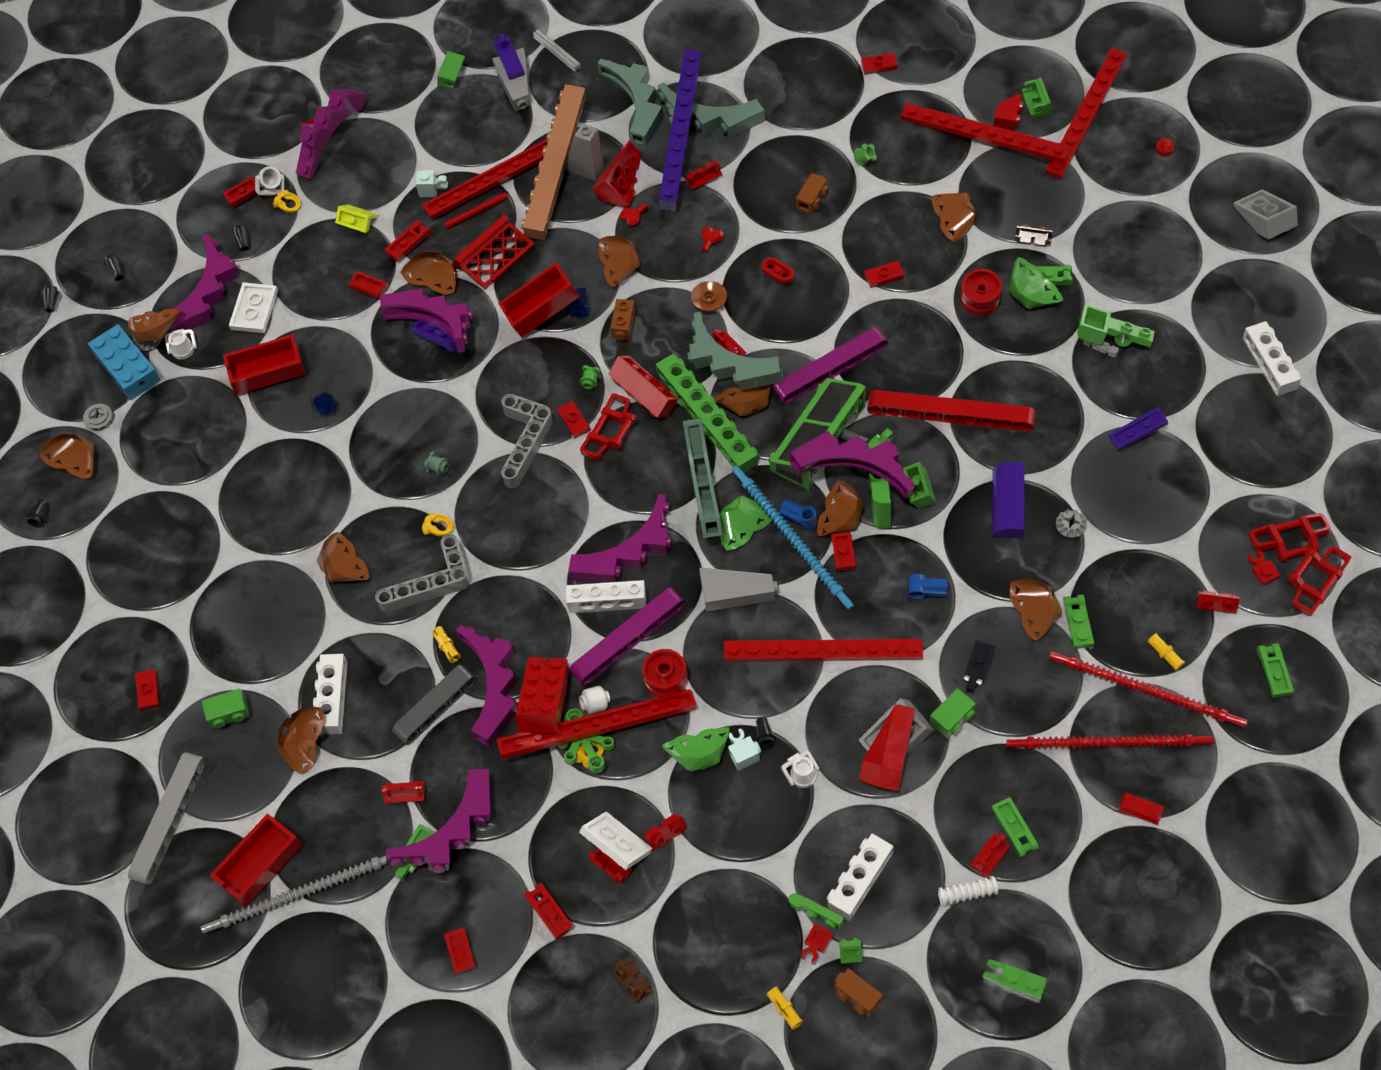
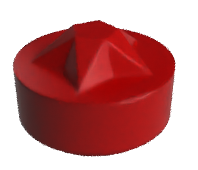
[1156,139,1174,156]

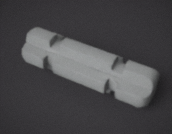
[1083,340,1119,357]

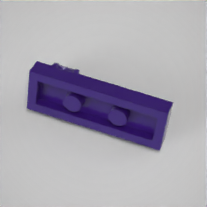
[493,33,525,80]
[411,320,458,354]
[1108,407,1168,452]

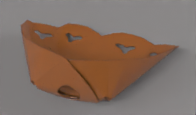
[932,193,976,242]
[599,236,640,288]
[401,251,456,295]
[128,309,181,343]
[714,384,771,416]
[39,433,94,479]
[817,480,864,536]
[317,532,369,582]
[1010,579,1062,641]
[277,707,325,774]

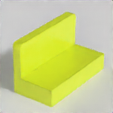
[335,205,378,233]

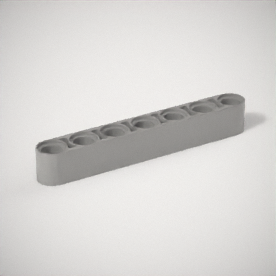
[128,752,206,885]

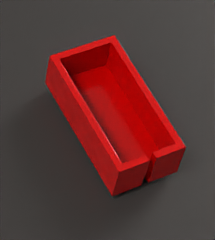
[498,262,580,338]
[223,334,306,395]
[516,657,569,734]
[210,813,302,907]

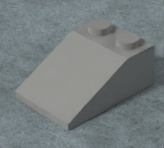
[1233,189,1298,239]
[859,698,935,754]

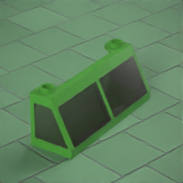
[768,378,866,490]

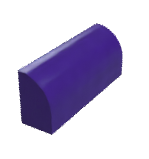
[992,462,1024,539]

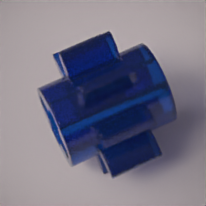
[313,393,338,415]

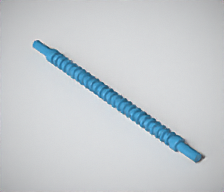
[732,465,854,610]

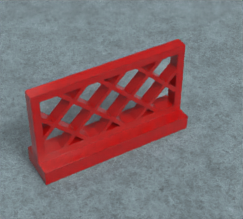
[454,215,534,289]

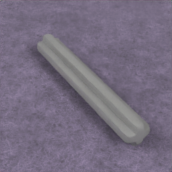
[533,30,581,72]

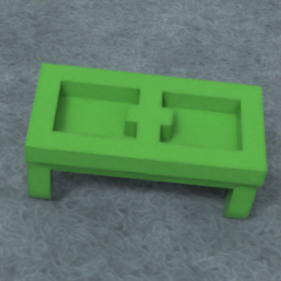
[437,51,465,89]
[1022,77,1051,118]

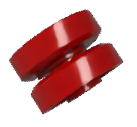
[961,269,1002,316]
[642,649,688,698]

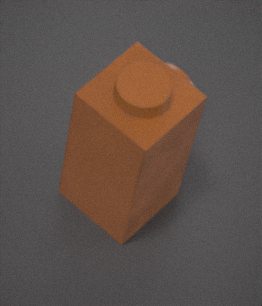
[796,173,829,215]
[611,299,635,340]
[834,968,883,1017]

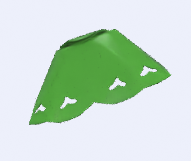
[1008,257,1063,309]
[719,495,771,550]
[662,727,730,772]

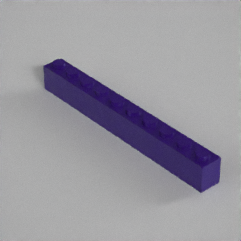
[659,49,701,212]

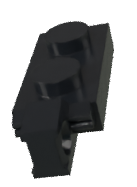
[964,640,995,695]

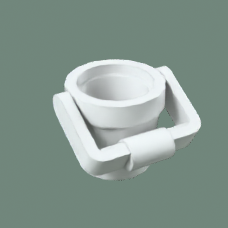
[255,166,284,196]
[165,329,197,360]
[781,751,819,788]

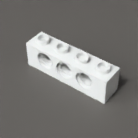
[1243,321,1301,396]
[566,580,646,613]
[313,654,347,735]
[827,834,894,921]

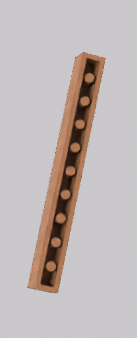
[521,84,586,241]

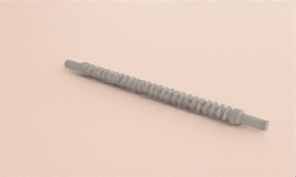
[201,856,386,934]

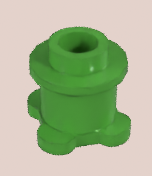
[854,143,877,165]
[580,365,601,389]

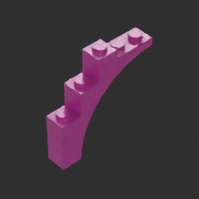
[295,89,366,179]
[164,234,238,333]
[380,288,473,353]
[788,431,915,499]
[568,494,672,583]
[456,625,517,748]
[386,769,490,873]

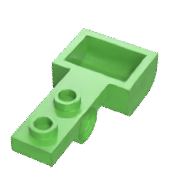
[1077,304,1155,347]
[869,472,891,528]

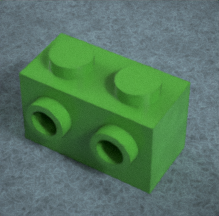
[903,461,937,509]
[202,688,250,729]
[929,688,976,739]

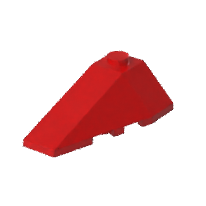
[592,140,641,207]
[859,704,915,791]

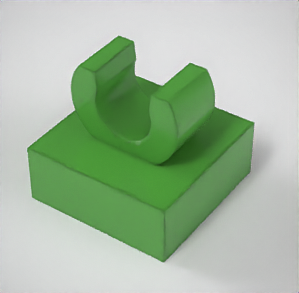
[839,938,862,964]

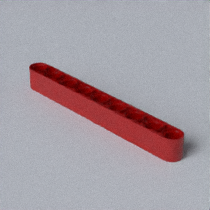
[867,390,1036,431]

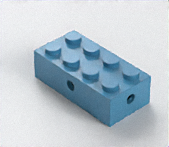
[88,324,161,401]

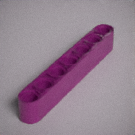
[773,327,888,404]
[569,588,685,685]

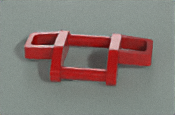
[580,393,637,460]
[1249,513,1331,562]
[1288,546,1351,616]

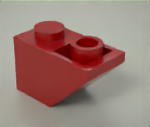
[994,94,1024,131]

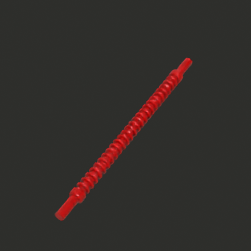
[1049,651,1248,727]
[1006,734,1214,750]

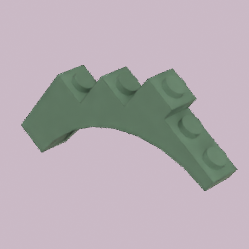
[598,59,663,147]
[657,82,765,138]
[687,311,784,391]
[683,418,723,538]

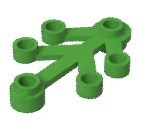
[557,709,614,773]

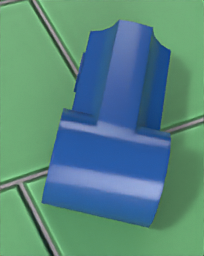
[779,500,817,531]
[908,574,947,599]

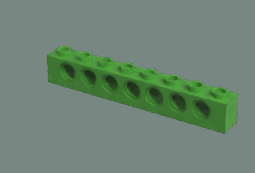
[656,353,759,473]

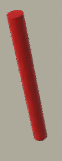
[444,192,508,229]

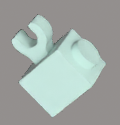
[416,170,448,197]
[728,729,761,771]

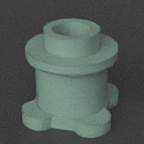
[424,451,449,475]

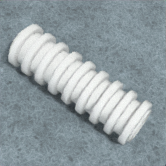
[938,876,998,906]

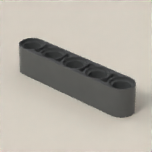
[392,665,476,745]

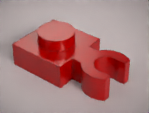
[1247,550,1281,586]
[801,923,833,965]

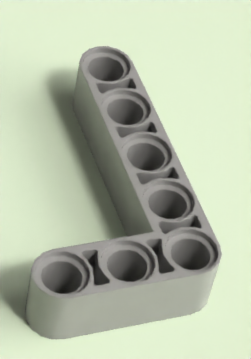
[501,394,553,488]
[375,534,470,613]

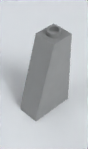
[492,48,531,111]
[566,123,604,181]
[699,568,778,611]

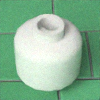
[579,686,610,714]

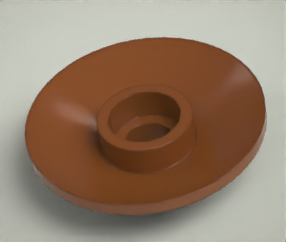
[691,281,727,312]

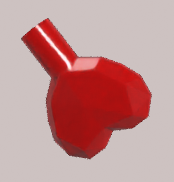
[620,203,648,226]
[701,226,724,253]

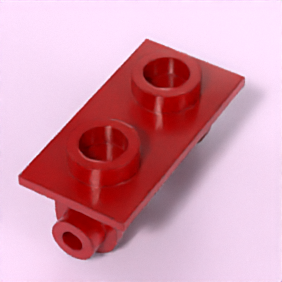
[684,161,723,190]
[712,330,747,356]
[1196,590,1240,614]
[381,781,424,804]
[643,813,687,851]
[970,833,1011,877]
[588,848,632,885]

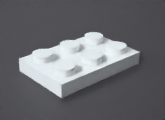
[229,283,278,333]
[579,812,652,870]

